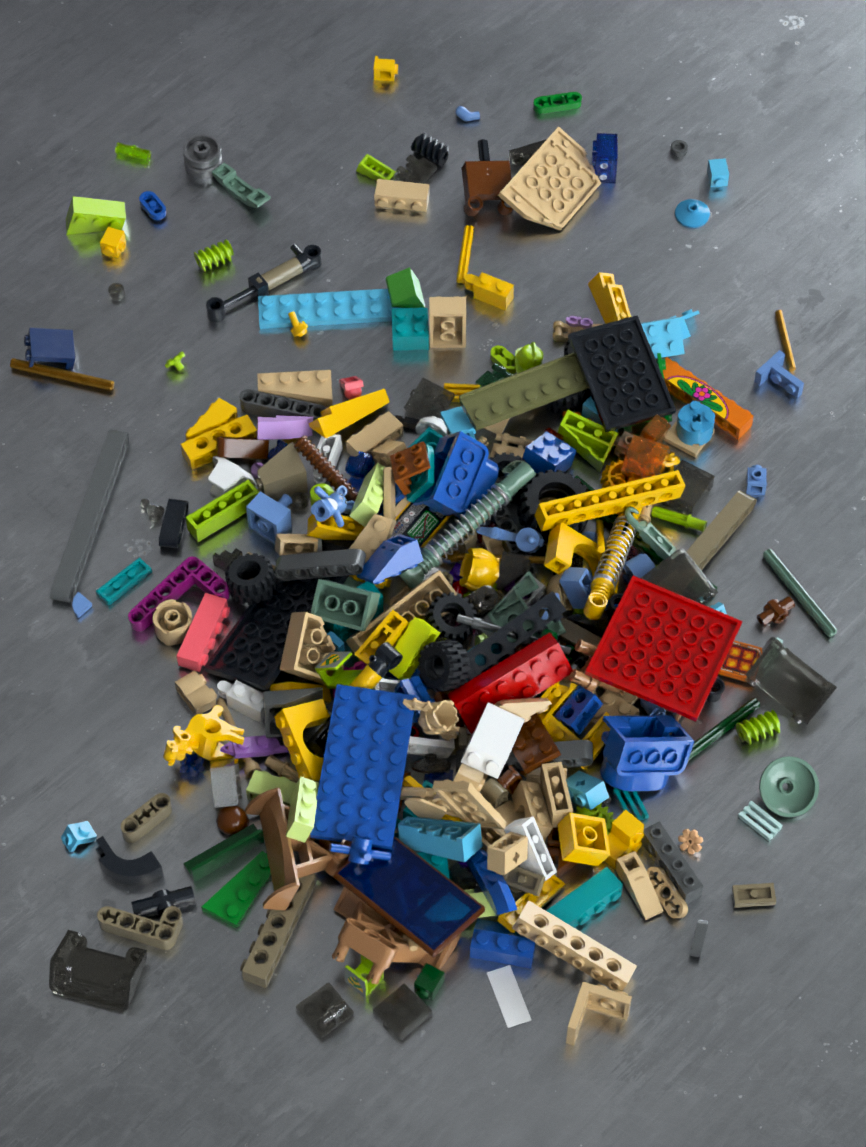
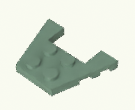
[487,571,566,645]

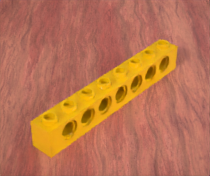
[534,470,685,532]

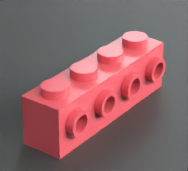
[177,593,230,672]

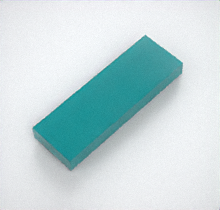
[96,557,152,606]

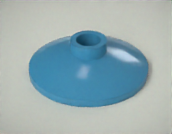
[675,199,710,227]

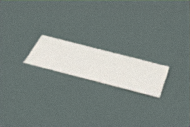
[487,965,531,1028]

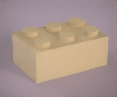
[429,296,466,348]

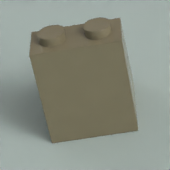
[255,442,308,501]

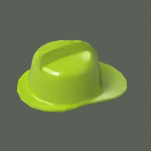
[515,342,544,374]

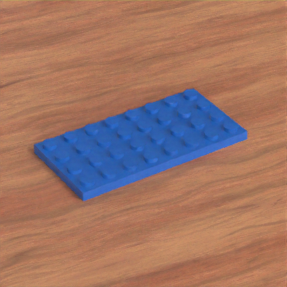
[310,684,416,850]

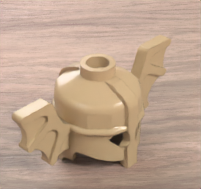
[403,698,460,741]

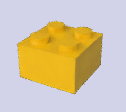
[557,813,610,866]

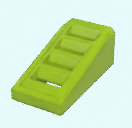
[356,154,396,181]

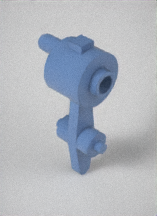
[476,527,545,553]

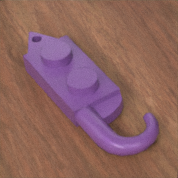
[220,735,289,759]

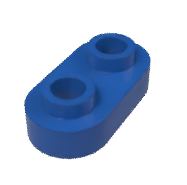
[139,191,166,220]

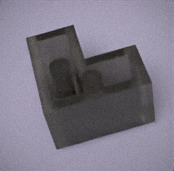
[210,758,242,808]

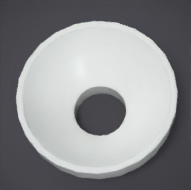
[416,416,449,436]

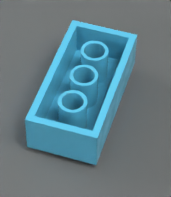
[641,317,685,359]

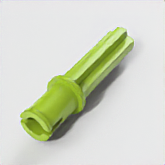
[651,506,708,532]

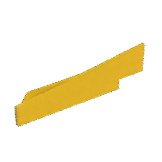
[588,272,631,324]
[308,389,390,438]

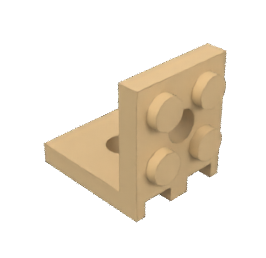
[566,982,632,1046]

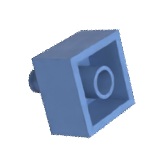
[246,491,293,544]

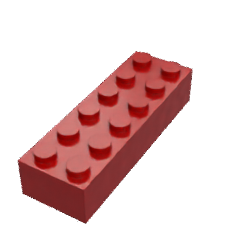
[447,632,574,734]

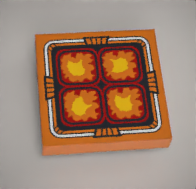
[719,640,764,684]

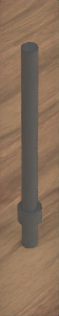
[456,614,571,655]

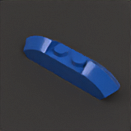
[466,848,517,915]

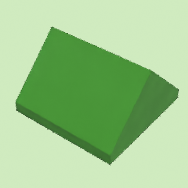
[385,267,426,308]

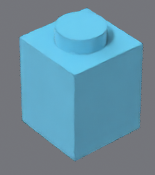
[707,158,729,187]

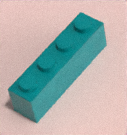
[546,867,623,927]

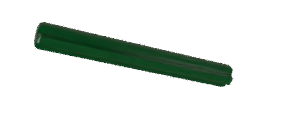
[688,698,760,760]

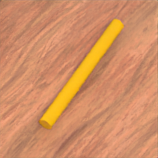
[596,520,605,553]

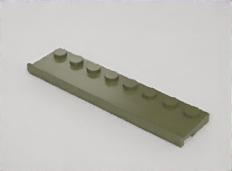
[459,352,588,431]

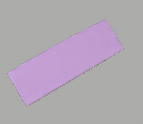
[257,415,313,440]

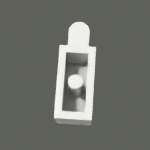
[313,434,343,484]
[217,680,264,723]

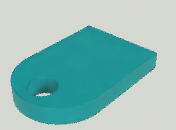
[407,443,434,503]

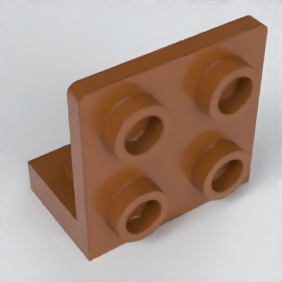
[390,441,430,495]

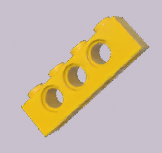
[181,415,257,470]

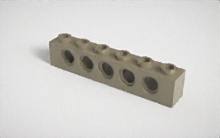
[240,873,316,988]

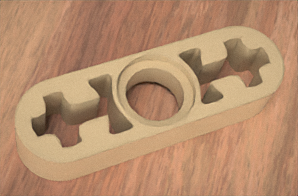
[647,867,688,919]

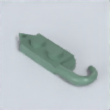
[624,507,680,564]

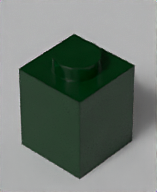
[414,963,445,1001]

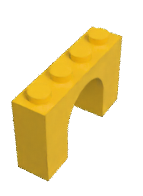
[544,522,621,600]
[274,699,330,782]

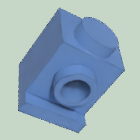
[746,465,767,495]

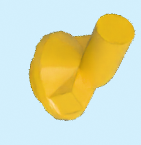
[288,312,308,337]

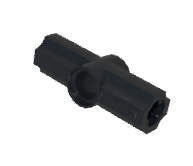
[131,886,196,918]

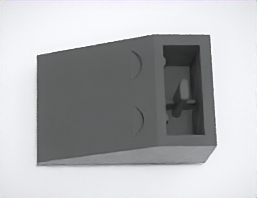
[263,687,323,738]

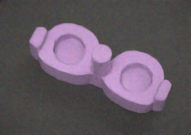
[566,316,593,329]

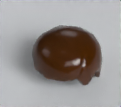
[216,805,249,836]

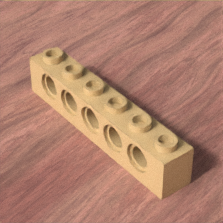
[512,900,637,991]

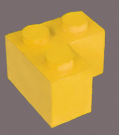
[604,810,644,870]

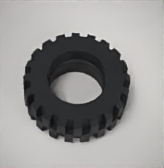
[517,470,588,544]

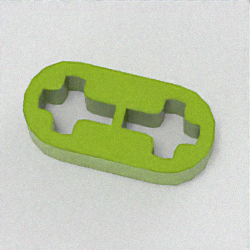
[490,345,516,375]

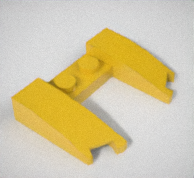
[537,682,610,770]

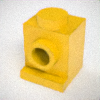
[373,56,398,81]

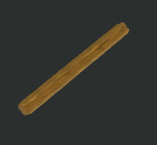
[10,358,114,391]

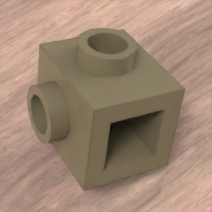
[613,431,645,461]

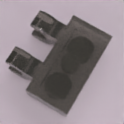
[396,155,437,184]

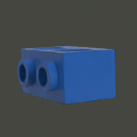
[555,685,603,735]

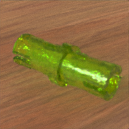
[115,142,152,161]

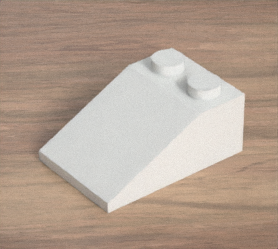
[461,703,525,779]

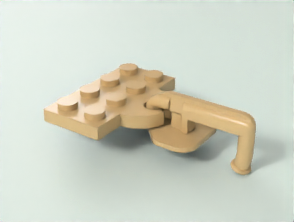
[400,780,507,830]

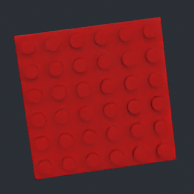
[585,575,743,722]

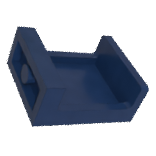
[24,328,75,370]

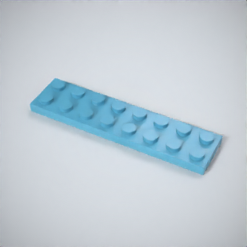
[258,289,399,329]

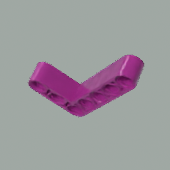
[128,556,230,632]

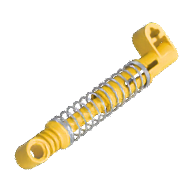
[583,507,643,620]

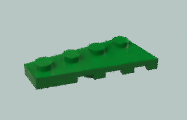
[201,851,271,928]

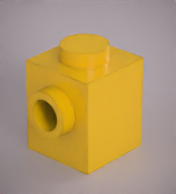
[100,227,126,258]

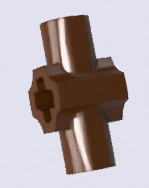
[757,596,795,626]

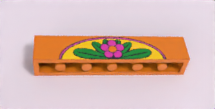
[663,357,753,440]

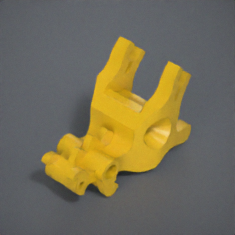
[163,705,244,766]

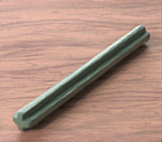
[763,549,837,637]

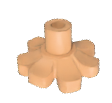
[678,829,703,854]

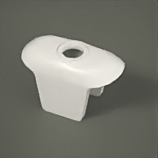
[208,456,256,498]

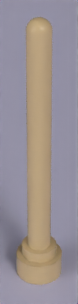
[217,698,261,778]

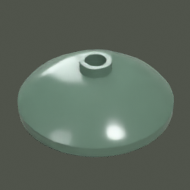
[759,756,819,817]

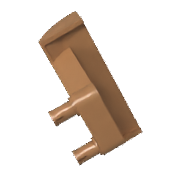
[245,788,352,911]
[332,871,462,984]

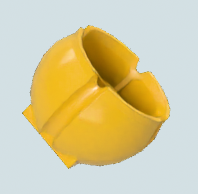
[459,548,499,592]

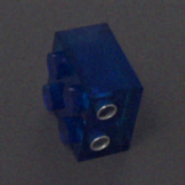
[592,133,618,183]

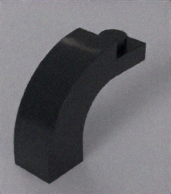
[95,836,164,885]

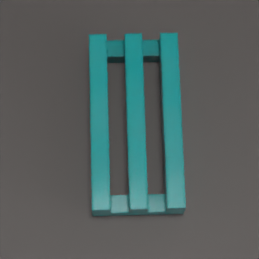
[613,788,649,821]

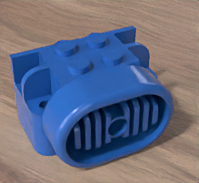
[413,431,499,520]
[600,715,694,791]

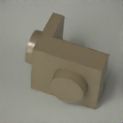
[450,727,471,755]

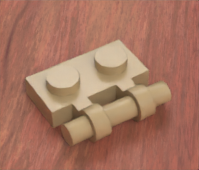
[490,433,533,460]

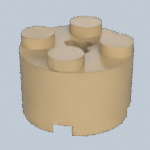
[153,599,193,646]

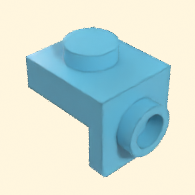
[61,821,97,852]

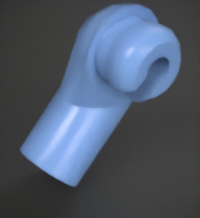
[455,106,480,122]

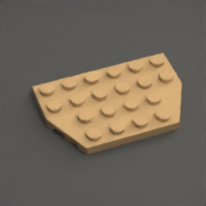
[498,126,601,231]

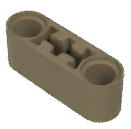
[121,793,172,843]

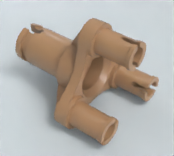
[565,639,626,696]

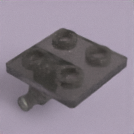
[296,983,354,1038]

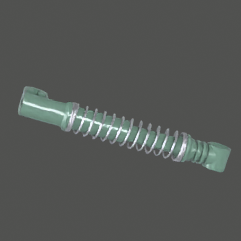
[399,460,536,589]

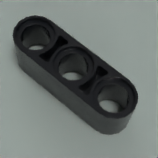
[159,499,189,549]

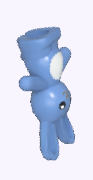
[311,485,355,527]

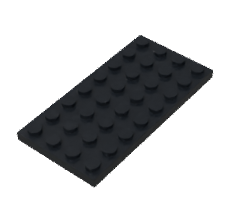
[204,575,349,691]

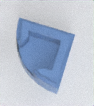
[72,592,92,618]

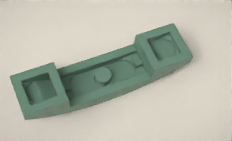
[211,162,271,208]

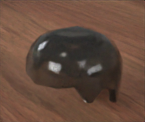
[449,863,479,890]

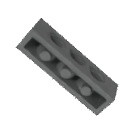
[642,821,703,904]

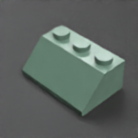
[311,579,380,631]

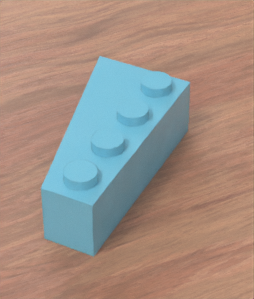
[398,816,483,862]

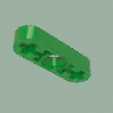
[533,92,582,114]

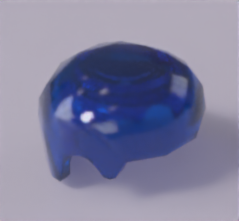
[345,451,374,479]

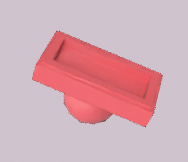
[339,376,364,400]

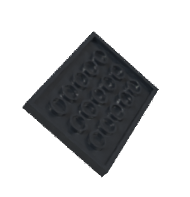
[568,315,676,432]

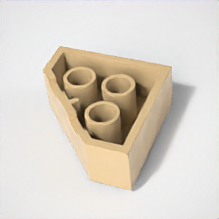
[280,612,344,685]

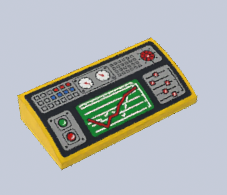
[391,502,450,548]

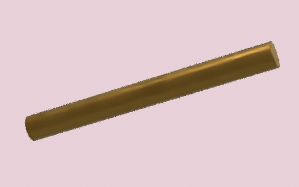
[775,310,796,371]

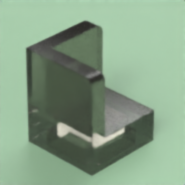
[213,548,243,571]

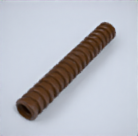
[294,435,379,515]

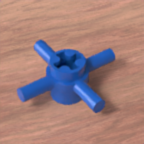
[329,835,391,864]

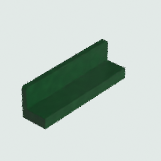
[183,823,264,882]

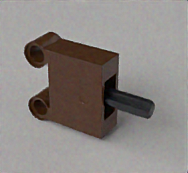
[461,139,514,216]

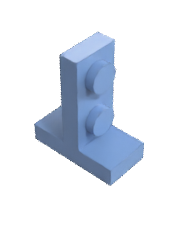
[754,350,804,398]

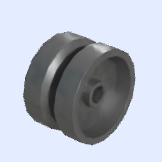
[183,134,222,179]

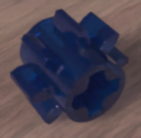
[180,753,204,778]

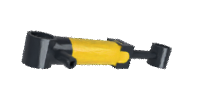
[303,642,403,755]

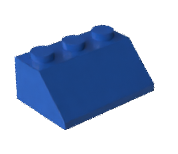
[470,918,536,969]

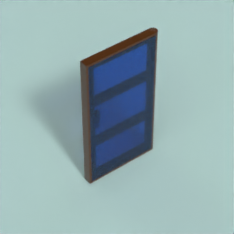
[333,836,485,958]

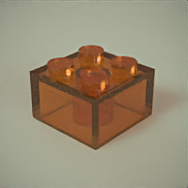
[621,435,671,480]

